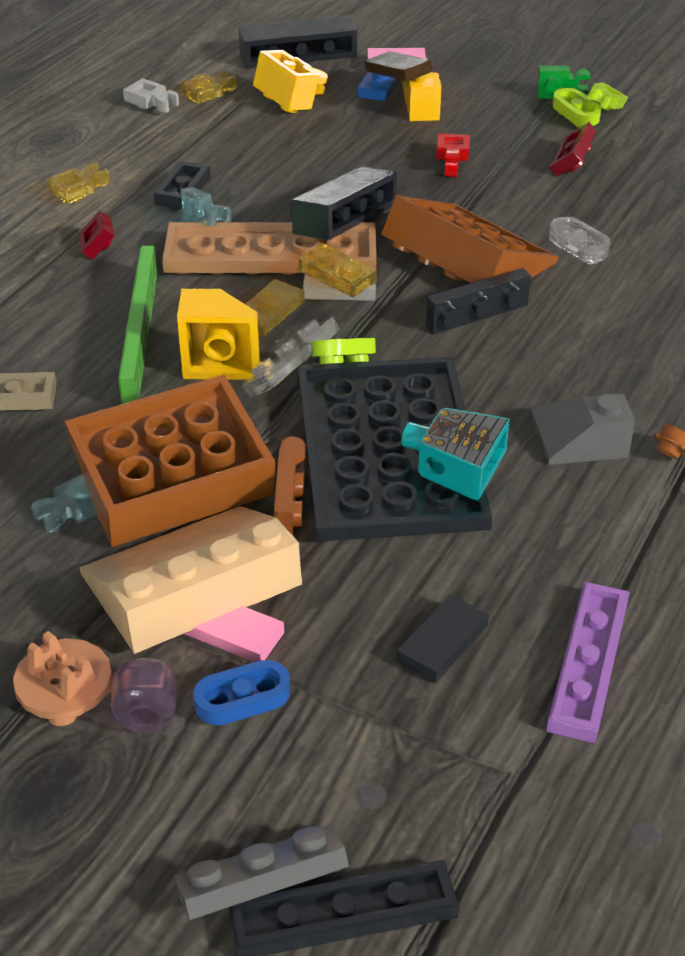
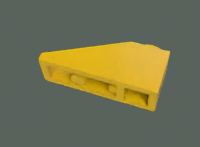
[401,72,441,121]

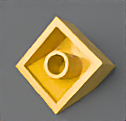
[177,289,260,380]

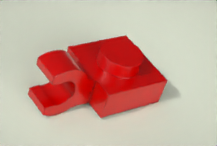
[436,133,470,177]

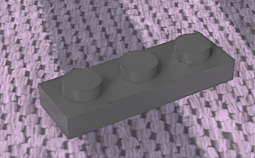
[173,825,349,920]

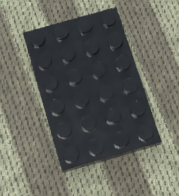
[298,357,492,541]

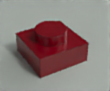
[78,210,115,260]

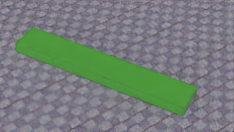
[118,246,157,404]

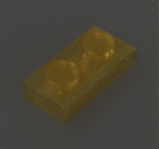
[298,243,377,298]

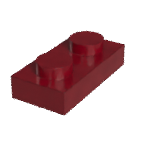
[549,122,596,177]

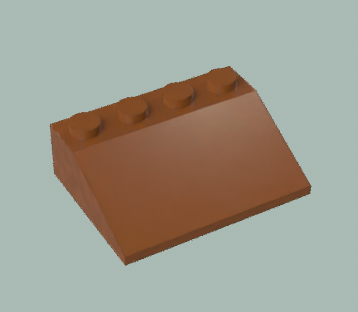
[382,195,559,283]
[65,374,275,547]

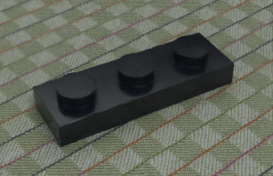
[426,268,531,335]

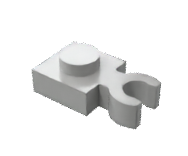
[123,78,179,113]

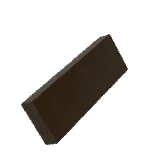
[364,51,433,82]

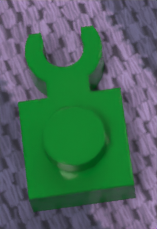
[537,66,591,99]

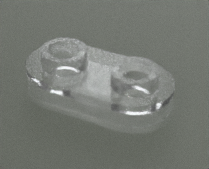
[549,217,611,264]

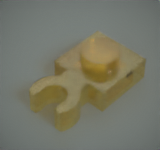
[181,70,237,104]
[47,162,110,203]

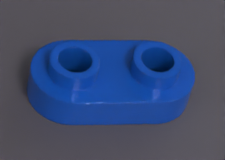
[193,660,290,725]

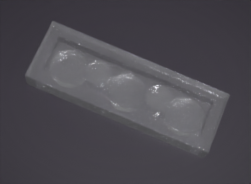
[242,317,341,398]

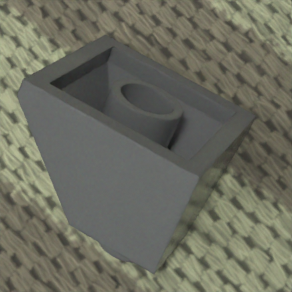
[530,394,635,465]

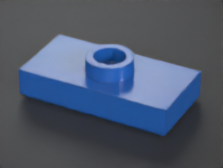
[358,72,399,101]

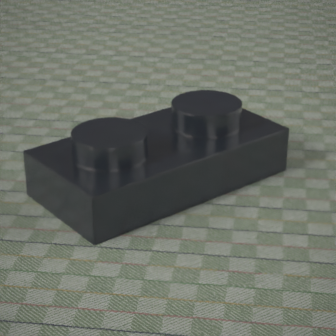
[154,161,211,210]

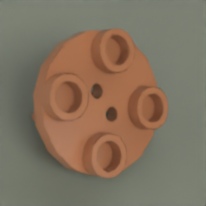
[13,631,114,726]

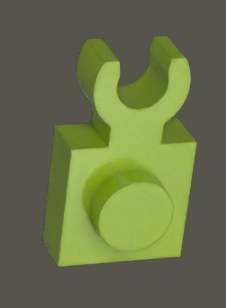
[587,82,628,111]

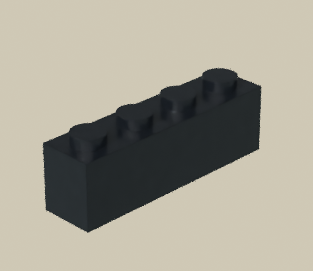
[239,16,357,69]
[290,166,397,240]

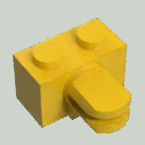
[253,50,328,113]

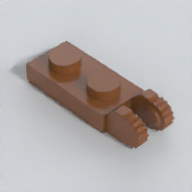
[274,436,306,536]

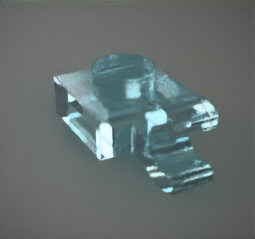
[181,187,231,226]

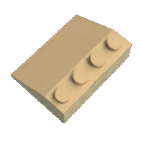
[80,506,302,654]

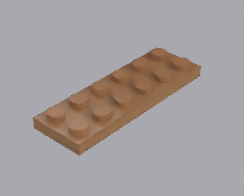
[162,222,376,275]

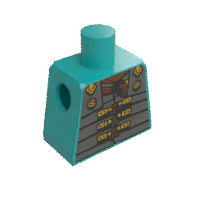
[402,408,510,501]

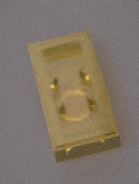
[245,279,305,337]

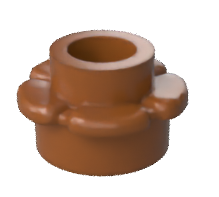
[653,424,685,459]

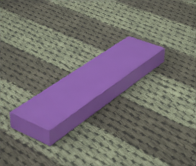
[546,582,630,744]

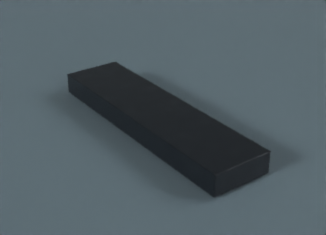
[228,859,459,956]

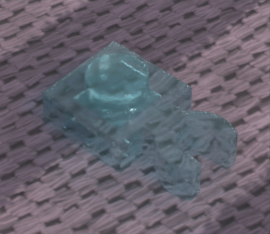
[31,474,96,533]

